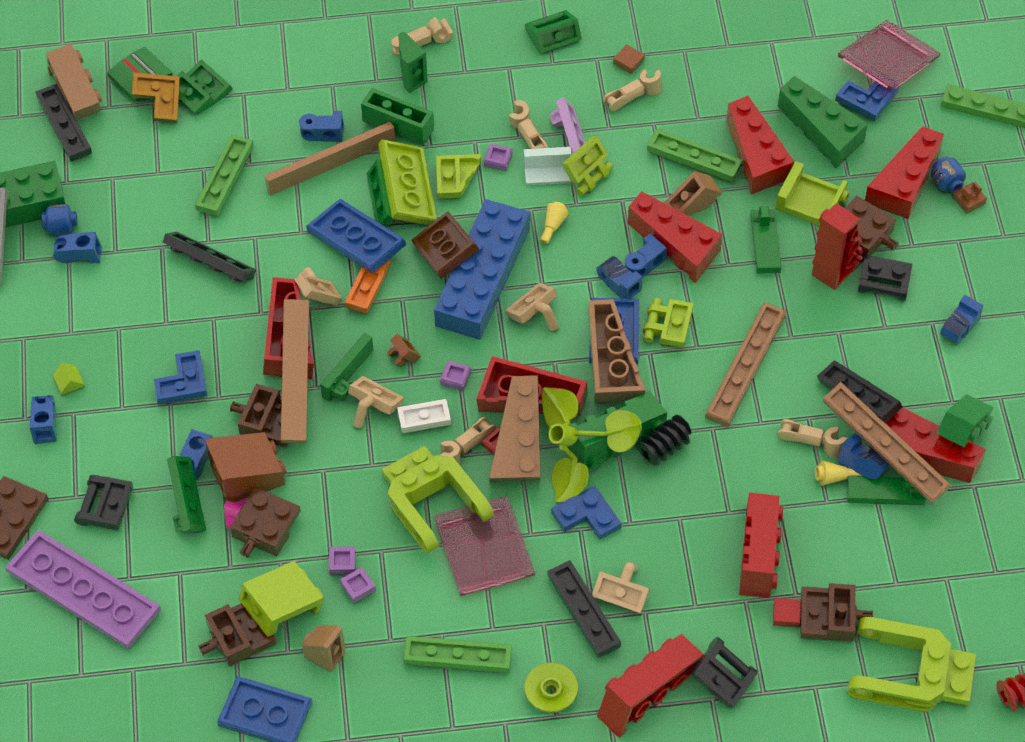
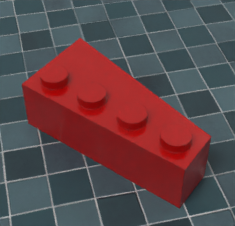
[726,95,794,195]
[865,126,944,219]
[628,191,722,283]
[812,203,864,290]
[263,277,314,379]
[476,356,588,416]
[739,492,784,598]
[597,633,704,738]

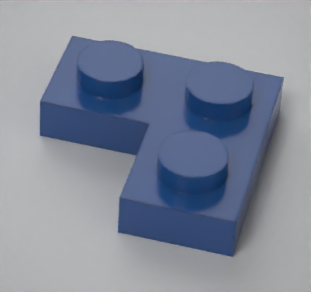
[835,76,899,121]
[154,350,207,405]
[551,485,622,540]

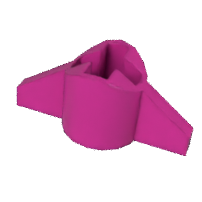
[224,498,248,529]

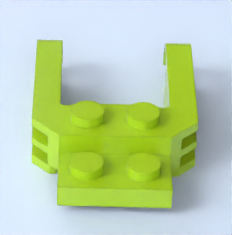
[381,446,494,554]
[847,617,976,712]

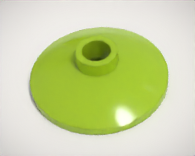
[524,663,578,713]

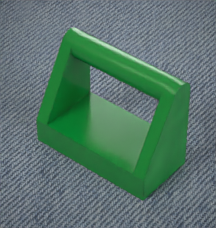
[525,10,582,53]
[398,32,428,93]

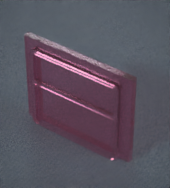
[838,20,941,91]
[434,496,535,596]

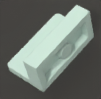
[524,147,572,186]

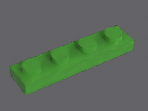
[941,84,1025,128]
[647,129,742,182]
[195,134,254,217]
[403,636,512,673]

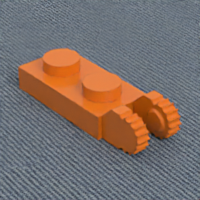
[345,259,391,314]

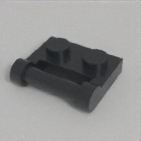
[858,255,913,301]
[74,475,133,530]
[690,637,758,708]

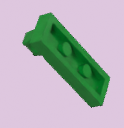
[367,159,394,228]
[750,206,781,274]
[320,332,374,402]
[167,455,206,533]
[847,476,926,505]

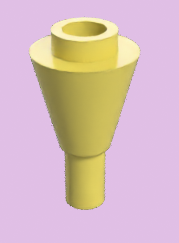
[540,202,569,245]
[815,460,863,486]

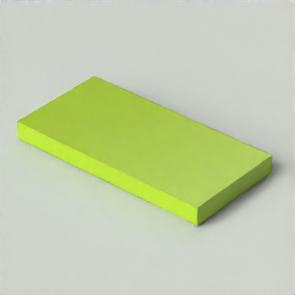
[378,139,437,225]

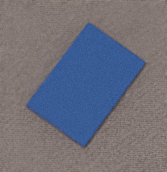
[589,298,639,364]
[217,676,312,742]

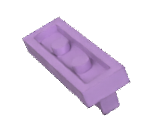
[550,97,585,154]

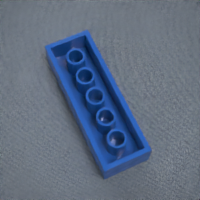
[434,199,530,340]

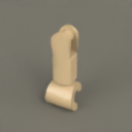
[391,17,454,56]
[603,69,662,112]
[509,100,548,149]
[440,417,497,465]
[777,419,847,458]

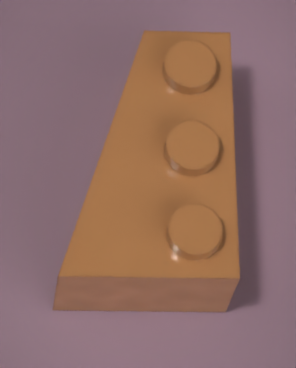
[46,43,102,120]

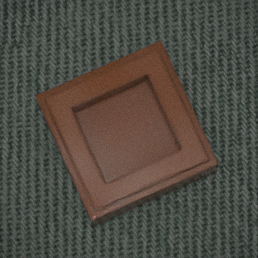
[613,44,645,74]

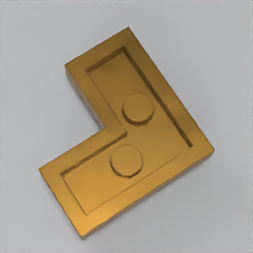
[132,72,180,123]

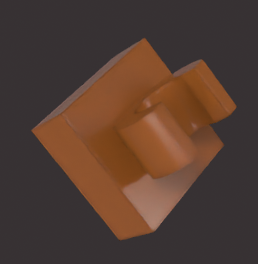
[953,182,987,213]
[387,334,421,367]

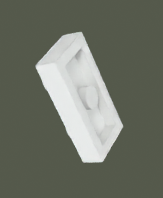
[397,399,451,433]

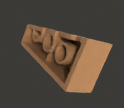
[588,299,646,403]
[489,376,540,481]

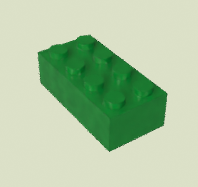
[0,161,66,228]

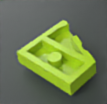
[436,154,481,199]

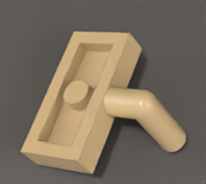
[295,267,342,306]
[505,282,559,331]
[348,376,404,428]
[592,562,650,613]

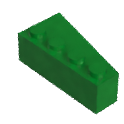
[778,76,868,168]
[567,391,667,470]

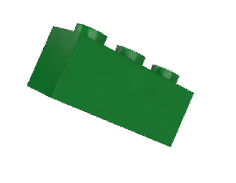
[361,88,434,146]
[937,394,994,447]

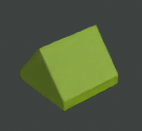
[53,362,85,395]

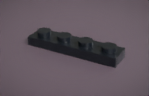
[35,84,92,162]
[163,231,256,282]
[817,360,903,424]
[547,560,621,658]

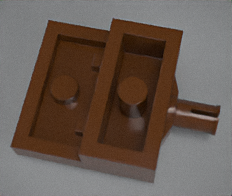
[845,196,899,258]
[230,384,288,447]
[230,487,301,558]
[800,583,873,641]
[198,603,277,666]

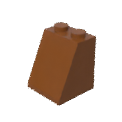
[205,432,287,502]

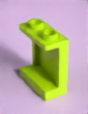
[776,161,850,226]
[239,561,324,637]

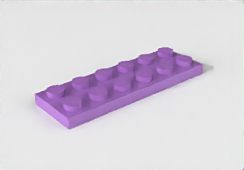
[5,530,161,650]

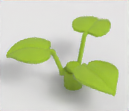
[542,388,642,503]

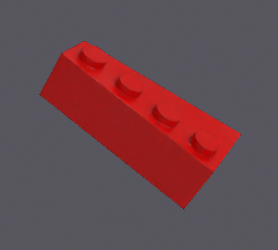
[870,407,986,483]

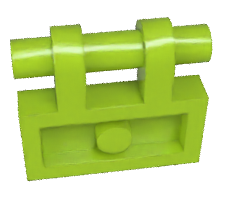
[562,136,613,196]
[643,298,694,348]

